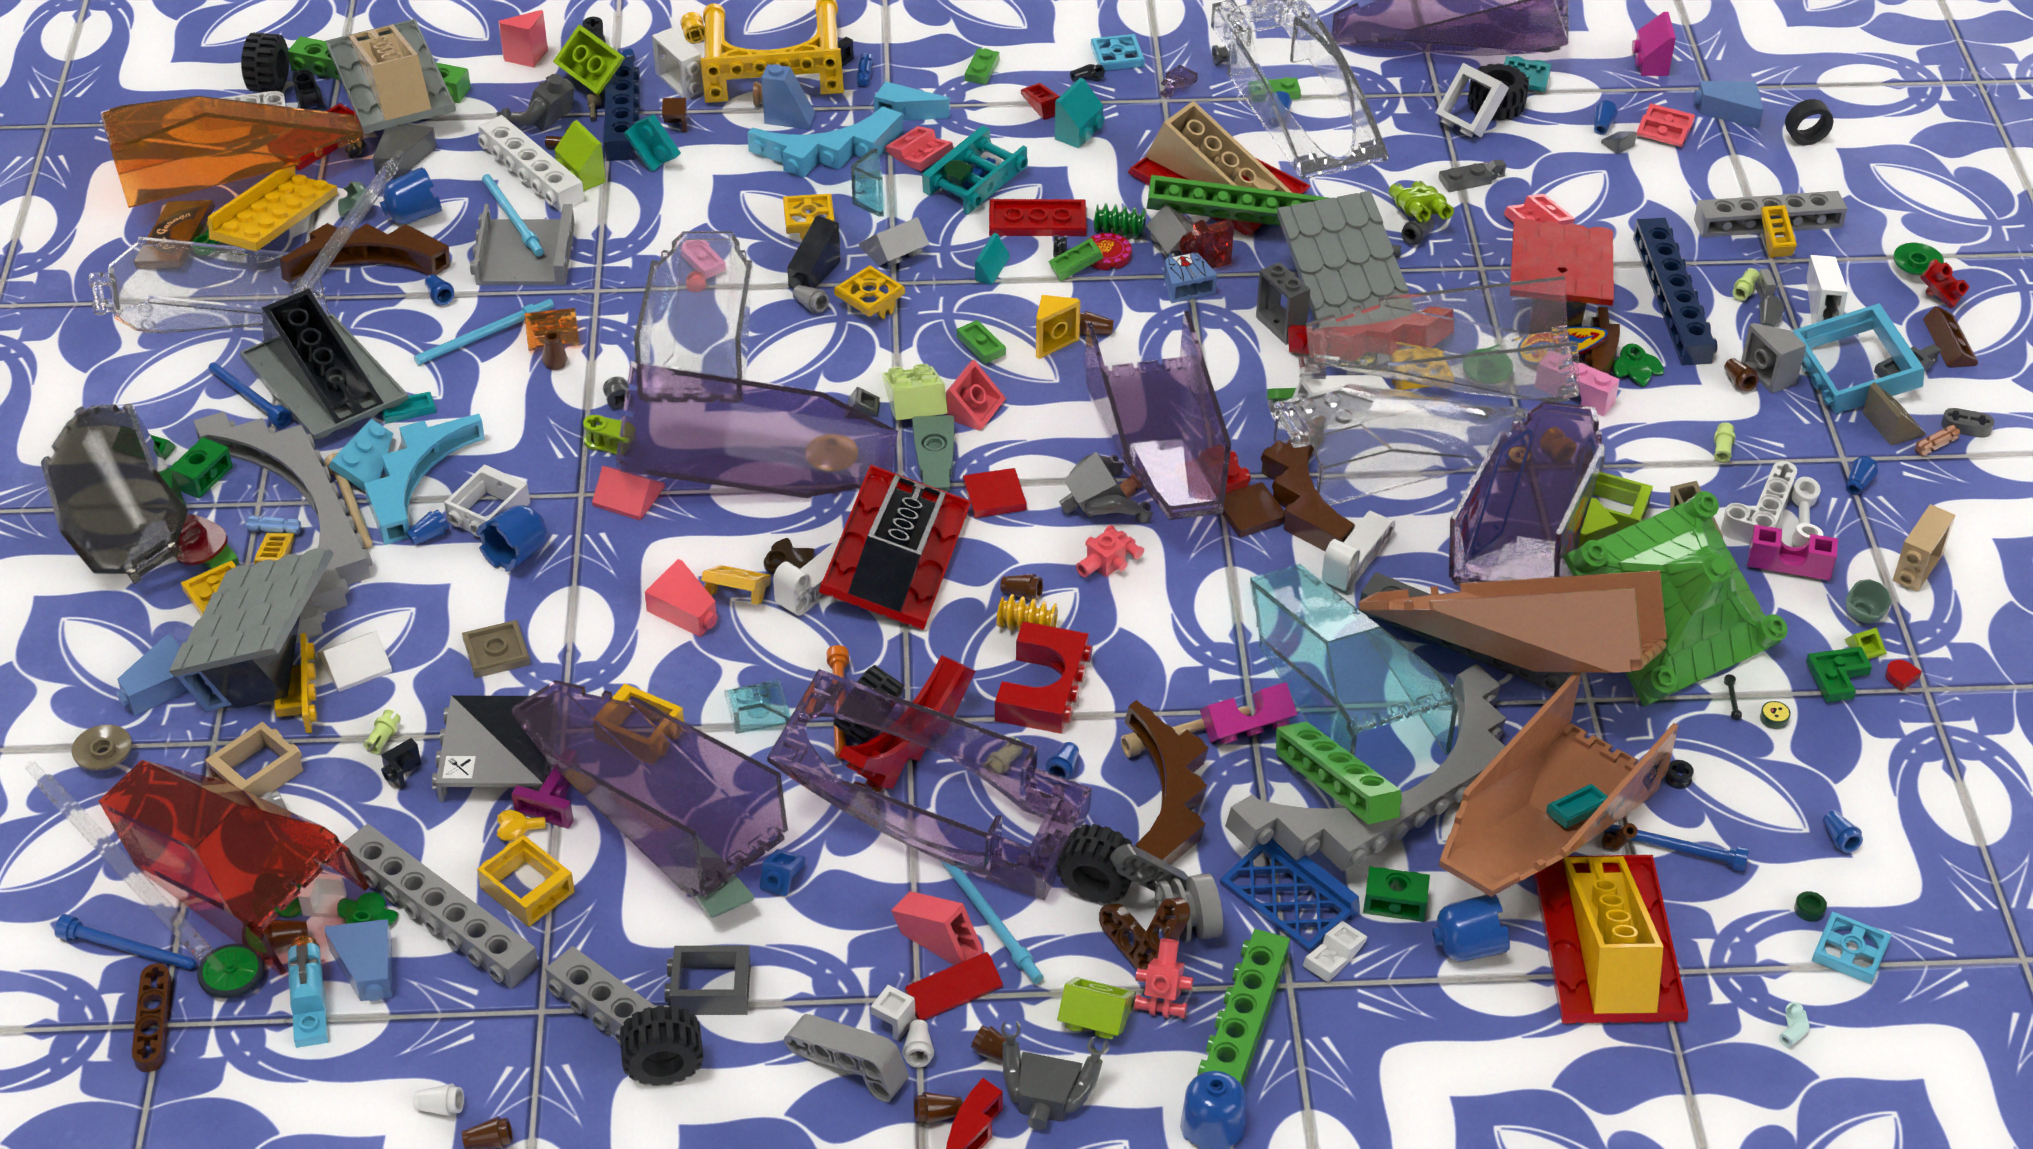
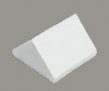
[317,630,392,692]

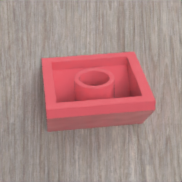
[498,10,548,68]
[946,360,1006,430]
[592,466,665,520]

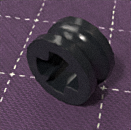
[1053,235,1067,257]
[1665,760,1694,789]

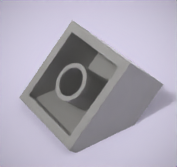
[1146,204,1216,258]
[859,217,929,267]
[1741,323,1806,393]

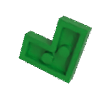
[1806,647,1872,702]

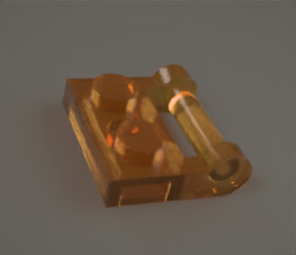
[524,308,580,351]

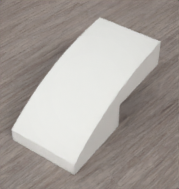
[1303,921,1367,982]

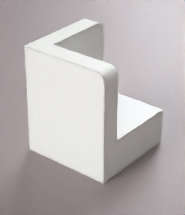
[298,873,347,918]
[871,985,915,1041]

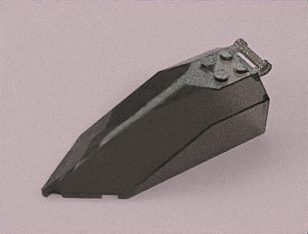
[41,404,188,584]

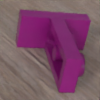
[512,750,580,829]

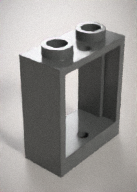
[1256,262,1311,345]
[665,945,751,1015]

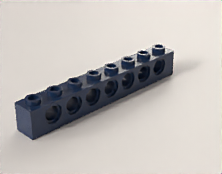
[1633,218,1718,366]

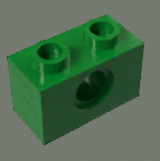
[169,437,233,499]
[1363,866,1430,922]

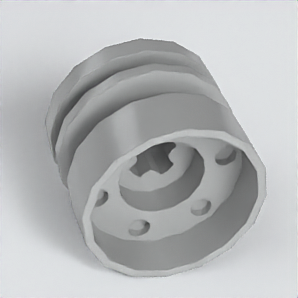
[1155,873,1223,943]

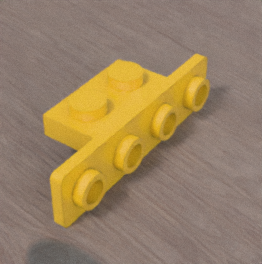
[275,633,317,734]

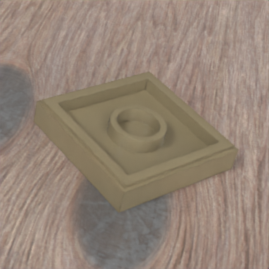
[462,620,531,678]

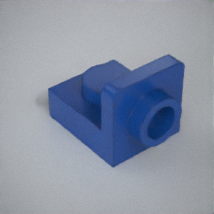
[760,849,805,896]

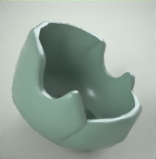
[338,181,370,218]
[1845,579,1892,624]

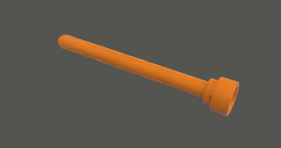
[826,645,849,759]

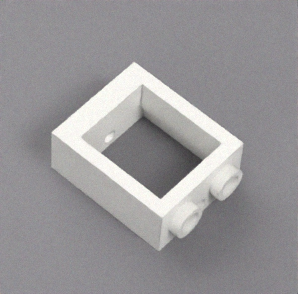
[652,28,704,99]
[1435,63,1509,138]
[444,464,530,537]

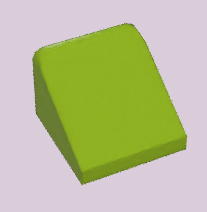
[1844,627,1887,660]

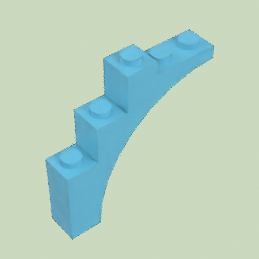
[747,106,903,178]
[364,413,485,545]

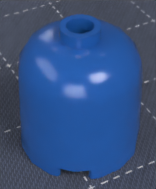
[379,167,442,225]
[476,505,547,572]
[1432,894,1510,961]
[1180,1071,1246,1149]

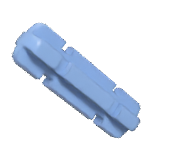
[247,516,302,535]

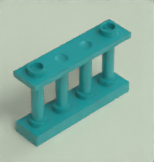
[922,125,1028,215]

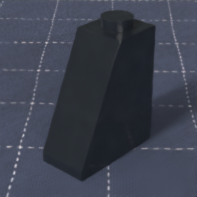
[787,215,840,289]

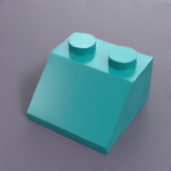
[1055,78,1105,149]

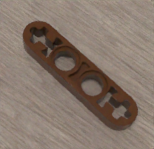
[132,963,172,1072]

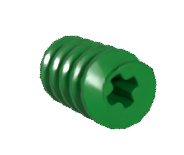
[1094,203,1146,239]

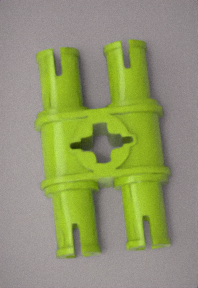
[1388,180,1454,222]

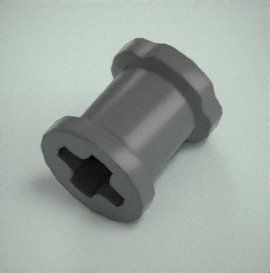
[1212,42,1239,66]

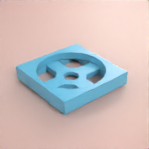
[1091,34,1145,71]
[1811,911,1892,984]

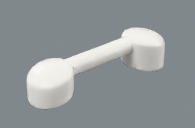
[1791,477,1823,547]

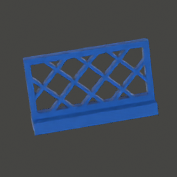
[1220,838,1360,954]

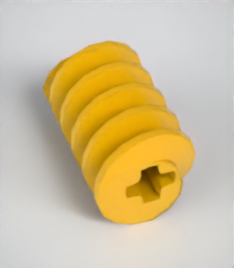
[996,594,1058,631]

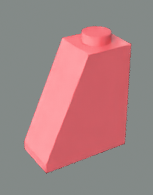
[645,559,717,637]
[891,891,984,965]

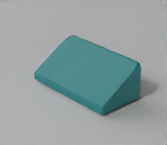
[975,233,1010,285]

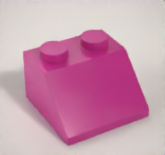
[1632,12,1676,76]

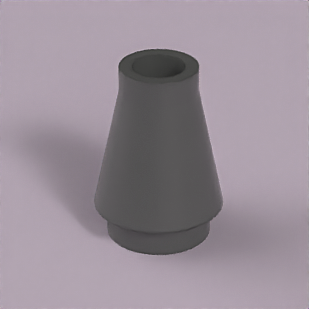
[1401,218,1434,245]
[1759,296,1785,327]

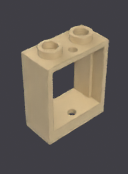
[1892,504,1956,592]
[205,722,303,809]

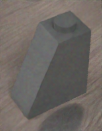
[373,125,437,179]

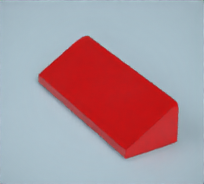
[905,952,1003,1021]

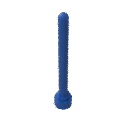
[208,362,292,429]
[1603,824,1749,872]
[54,914,196,970]

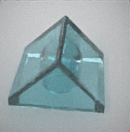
[851,148,884,217]

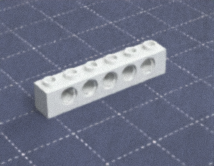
[478,115,584,212]

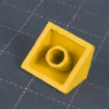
[1036,295,1081,359]

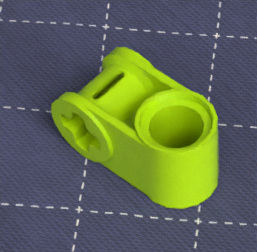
[583,415,636,455]

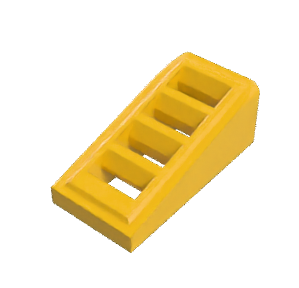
[1761,205,1797,258]
[254,533,295,565]

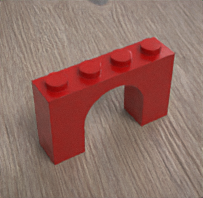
[995,621,1093,734]

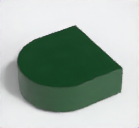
[944,160,973,186]

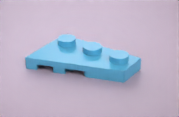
[328,419,393,491]

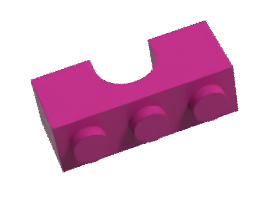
[1747,524,1838,581]
[1200,682,1298,745]

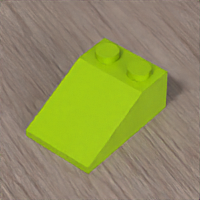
[553,24,626,96]

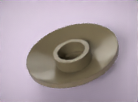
[71,724,132,771]

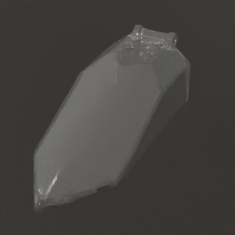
[1270,384,1528,506]

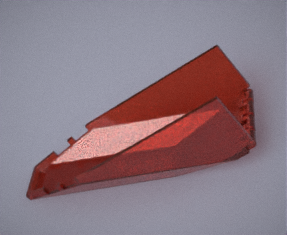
[98,760,369,975]

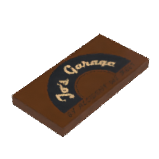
[133,200,215,269]

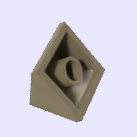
[1863,382,1926,446]

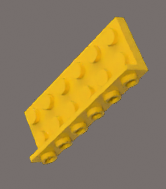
[207,161,338,252]

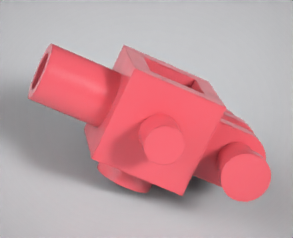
[1076,525,1144,577]
[1134,938,1194,1019]

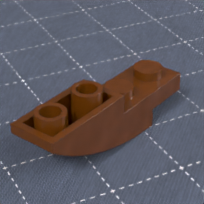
[1583,307,1620,375]

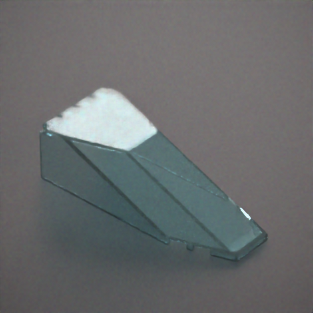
[1250,564,1458,756]

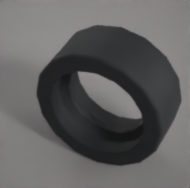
[1785,99,1834,145]

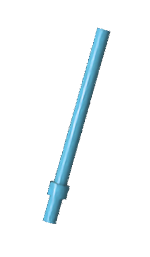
[482,174,544,257]
[414,299,554,365]
[940,852,1044,984]

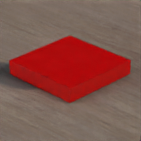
[963,468,1027,518]

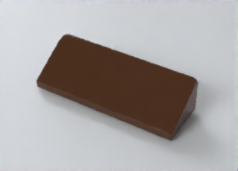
[1923,306,1978,368]

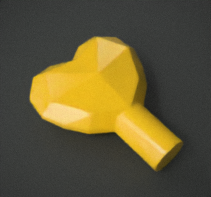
[497,809,546,841]

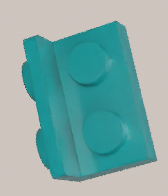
[1504,56,1551,92]
[624,114,681,172]

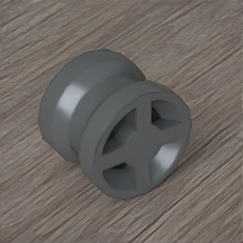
[603,376,633,410]

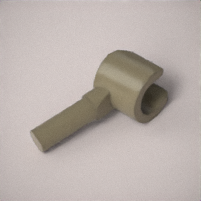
[587,93,602,121]

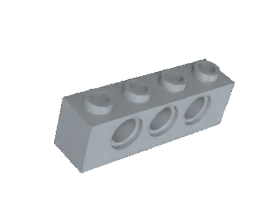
[545,946,656,1044]

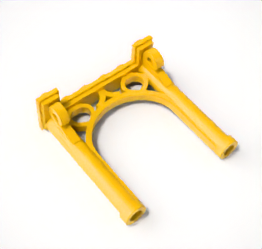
[701,0,844,103]

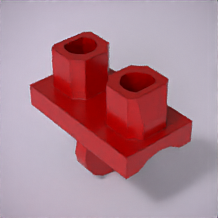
[1920,259,1969,308]

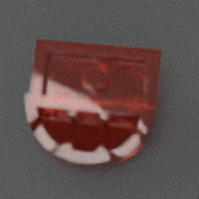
[1180,219,1234,269]

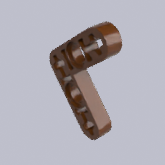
[1099,897,1190,970]

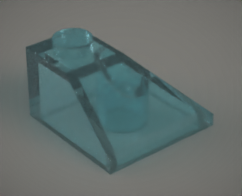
[724,678,792,734]

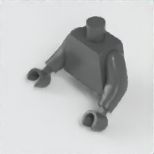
[496,74,575,131]
[1059,451,1153,523]
[1001,1021,1110,1130]

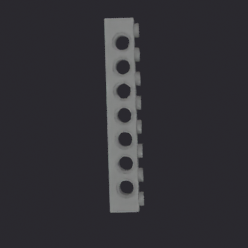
[340,824,539,989]

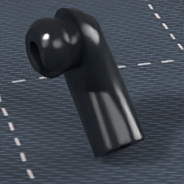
[1070,64,1105,82]
[345,131,366,158]

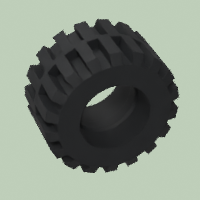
[241,32,289,92]
[1468,63,1529,121]
[833,665,904,744]
[1056,824,1132,903]
[620,1005,703,1086]

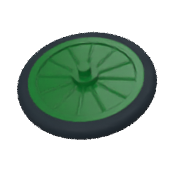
[197,943,265,998]

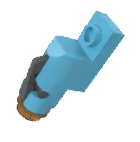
[288,935,328,1048]

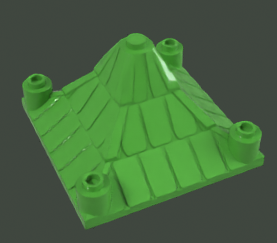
[1563,491,1788,707]

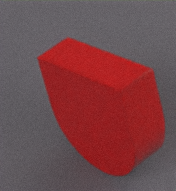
[1885,659,1922,691]

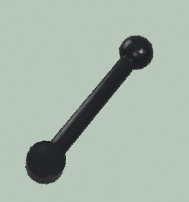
[1724,674,1742,720]

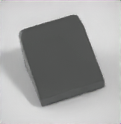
[1601,131,1637,154]
[846,387,880,417]

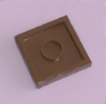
[1214,482,1285,538]

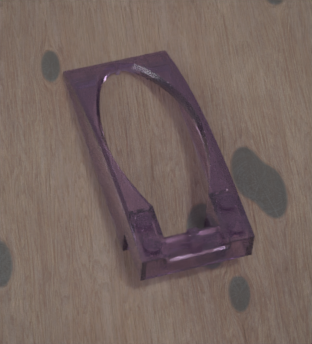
[767,669,1092,901]

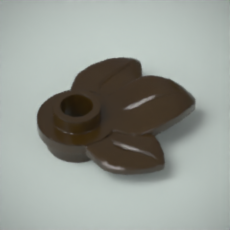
[763,538,814,574]

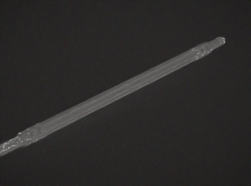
[279,150,405,320]
[25,760,224,973]

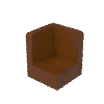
[662,98,688,133]

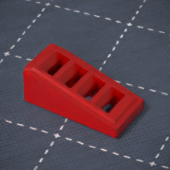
[1020,83,1060,120]

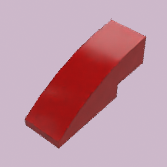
[946,1078,1003,1149]

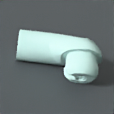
[1779,1002,1809,1047]

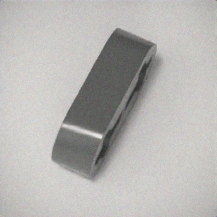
[1941,408,1995,438]

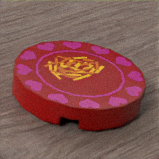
[1087,233,1132,270]

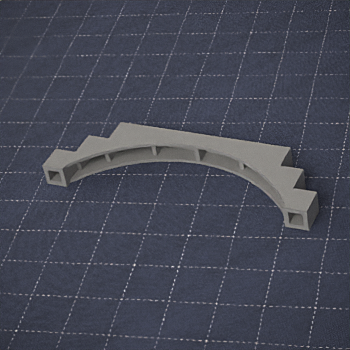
[193,411,373,643]
[1225,664,1507,871]

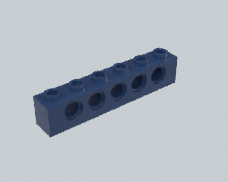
[604,57,640,161]

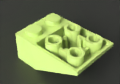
[882,364,948,421]

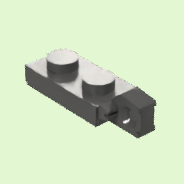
[1438,160,1507,192]
[1874,344,1941,378]

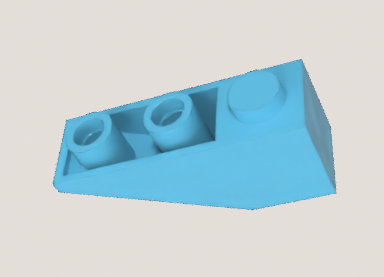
[874,81,950,121]

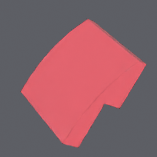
[1637,103,1695,147]
[885,126,954,171]
[1504,194,1575,226]

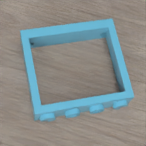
[1793,303,1924,414]

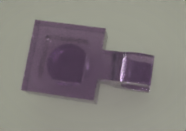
[1160,65,1198,98]

